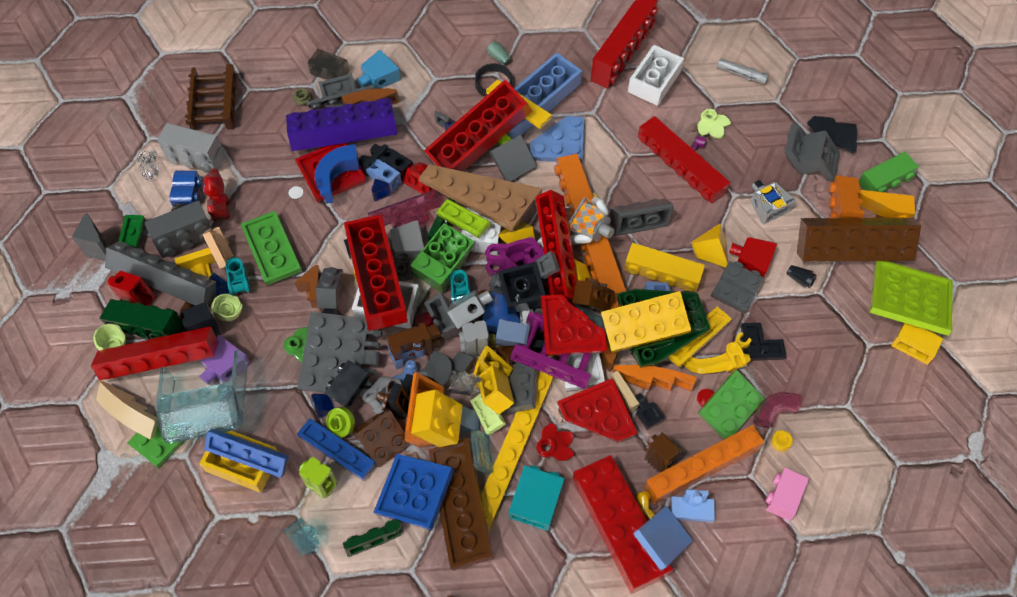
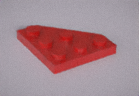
[541,294,607,356]
[557,378,638,443]

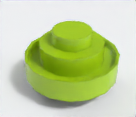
[326,407,355,438]

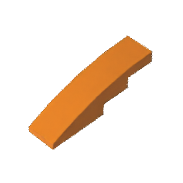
[612,365,697,391]

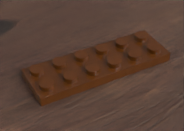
[429,437,494,571]

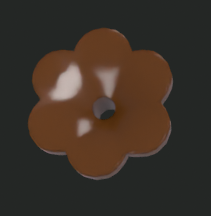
[376,387,392,412]

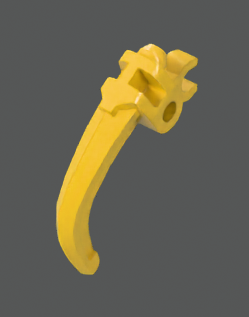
[683,332,751,374]

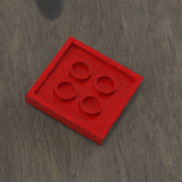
[295,143,366,203]

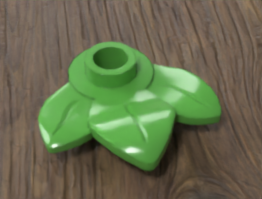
[283,327,308,362]

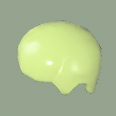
[211,294,243,322]
[93,324,127,350]

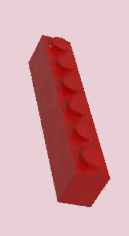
[638,116,730,204]
[91,326,218,381]

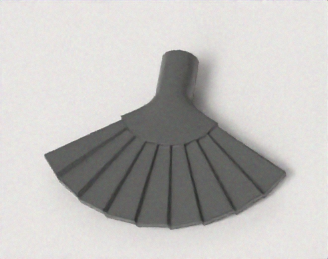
[413,351,452,386]

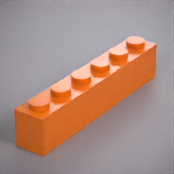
[643,425,764,505]

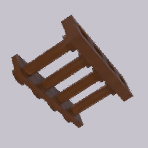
[185,64,237,130]

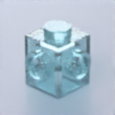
[283,517,320,557]

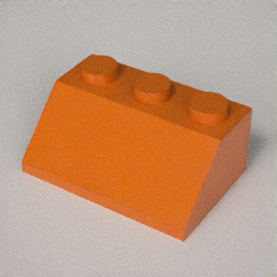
[405,372,444,448]

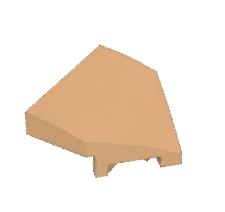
[203,227,234,269]

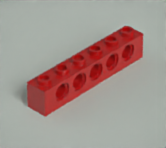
[535,190,577,305]

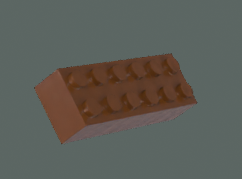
[797,218,921,261]

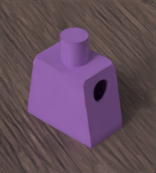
[199,335,250,385]

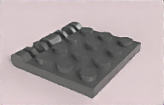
[297,312,384,398]

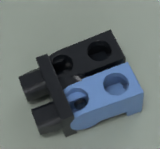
[359,143,413,194]

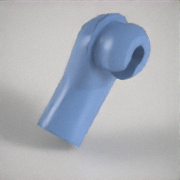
[393,360,417,384]

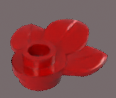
[536,423,574,461]

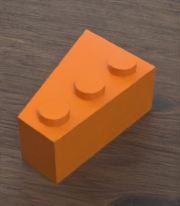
[828,175,865,218]

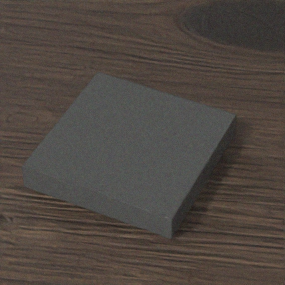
[489,134,537,181]

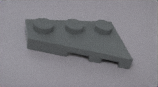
[501,362,539,415]

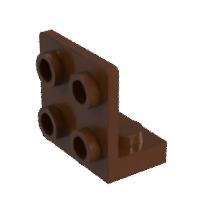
[352,409,411,467]

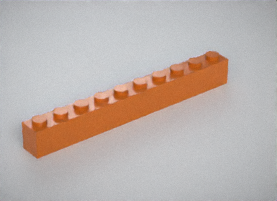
[554,154,626,309]

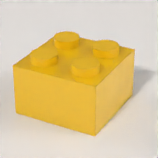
[411,390,463,447]

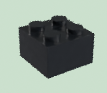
[498,262,546,315]

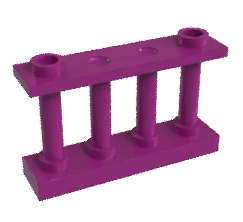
[510,311,592,389]

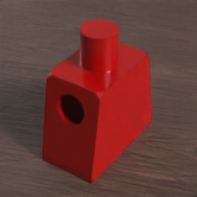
[729,237,777,278]
[107,271,156,306]

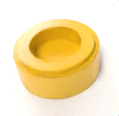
[771,430,793,452]

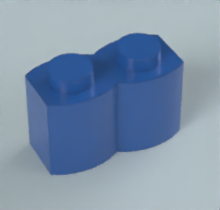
[170,170,203,208]

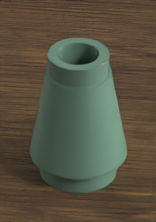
[487,41,511,66]

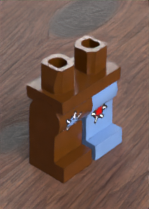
[387,322,441,370]

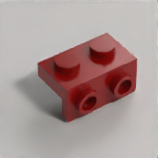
[403,162,436,199]

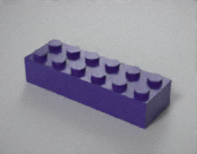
[286,98,397,151]

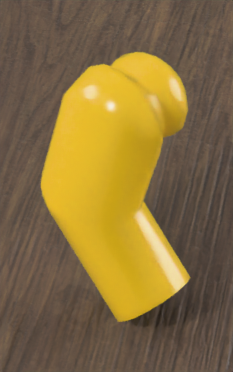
[636,491,655,521]

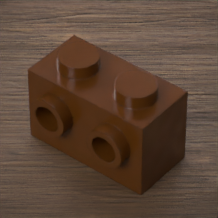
[572,278,614,312]

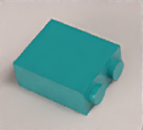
[508,465,564,531]

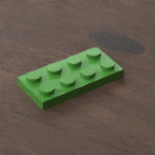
[240,211,302,286]

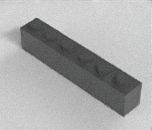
[105,242,216,306]

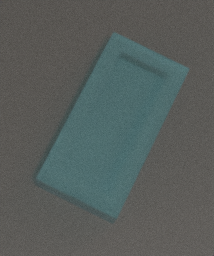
[471,429,493,475]

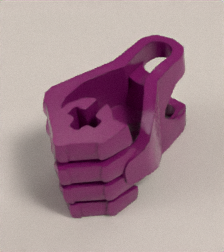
[485,237,544,277]

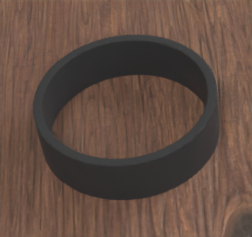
[475,63,512,97]

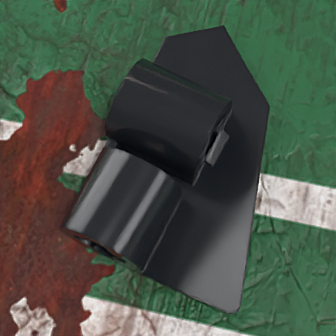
[807,116,857,153]

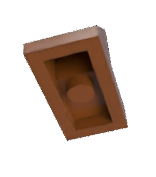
[295,265,321,308]

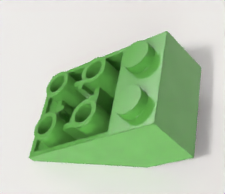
[410,223,475,294]

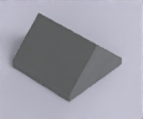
[72,213,107,261]

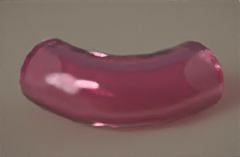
[753,392,801,428]

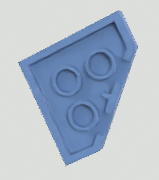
[530,116,584,163]

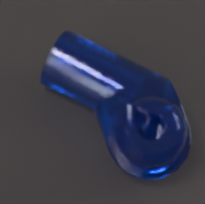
[209,272,229,296]

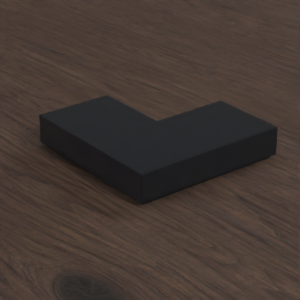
[740,322,786,361]
[387,374,413,420]

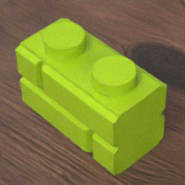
[299,457,337,499]

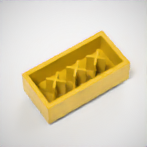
[601,291,691,353]

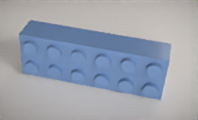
[507,52,582,139]

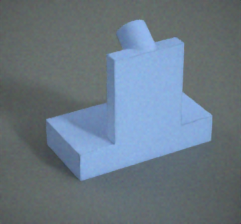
[671,490,715,522]

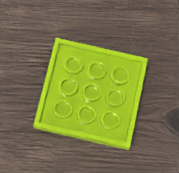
[870,261,953,336]

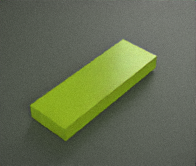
[436,199,491,239]

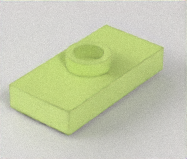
[470,393,506,435]

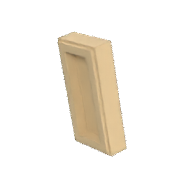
[611,371,639,414]

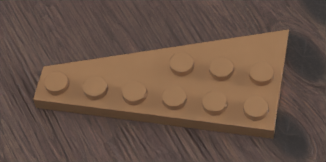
[419,164,542,232]

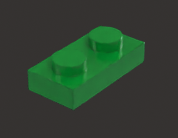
[118,215,146,249]

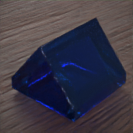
[371,178,391,202]
[311,393,334,419]

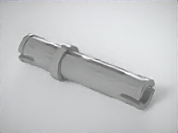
[717,58,769,85]

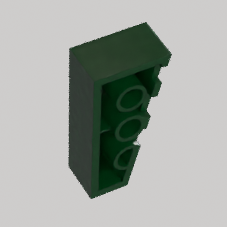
[99,299,188,340]

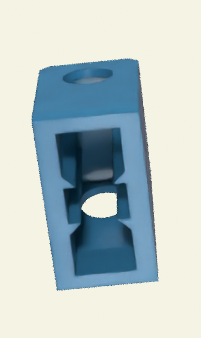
[357,50,401,89]

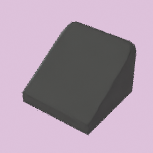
[435,110,456,130]
[451,352,474,378]

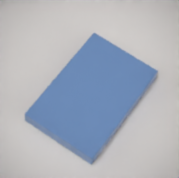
[633,506,693,570]

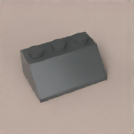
[610,198,674,236]

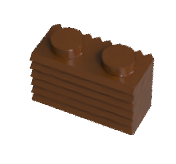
[644,432,681,473]

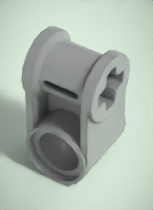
[362,376,402,414]

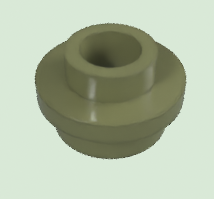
[293,88,311,105]

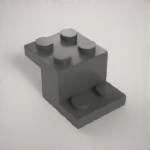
[784,124,840,181]

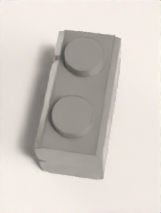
[459,320,489,357]

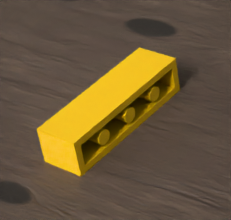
[624,242,705,293]

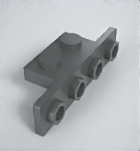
[306,73,374,109]

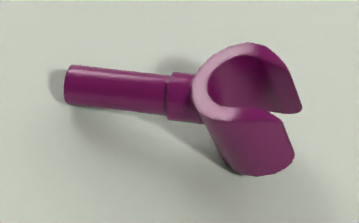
[691,136,707,150]

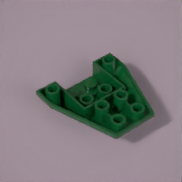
[617,289,710,368]

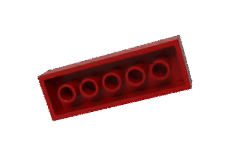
[590,0,659,89]
[424,79,532,171]
[344,214,408,331]
[572,455,673,594]

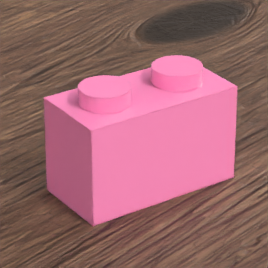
[765,468,809,521]

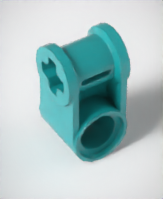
[226,258,251,296]
[450,270,472,302]

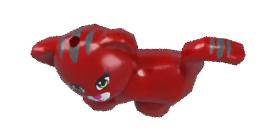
[203,168,230,221]

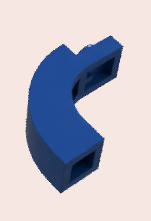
[315,144,360,204]

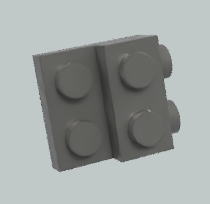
[710,261,764,314]

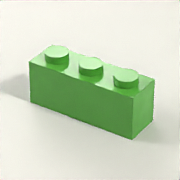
[859,152,919,193]

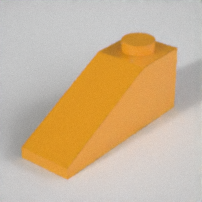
[858,190,915,218]

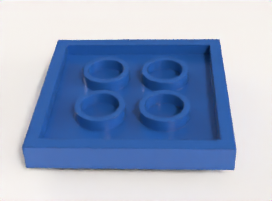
[373,454,454,531]

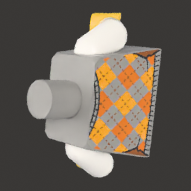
[568,193,614,246]

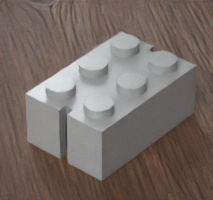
[157,123,225,173]

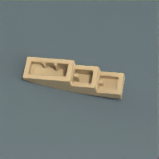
[96,381,160,439]

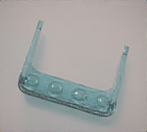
[155,350,248,443]

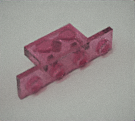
[367,190,441,228]

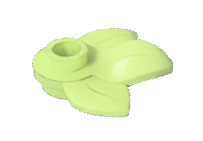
[697,109,731,139]

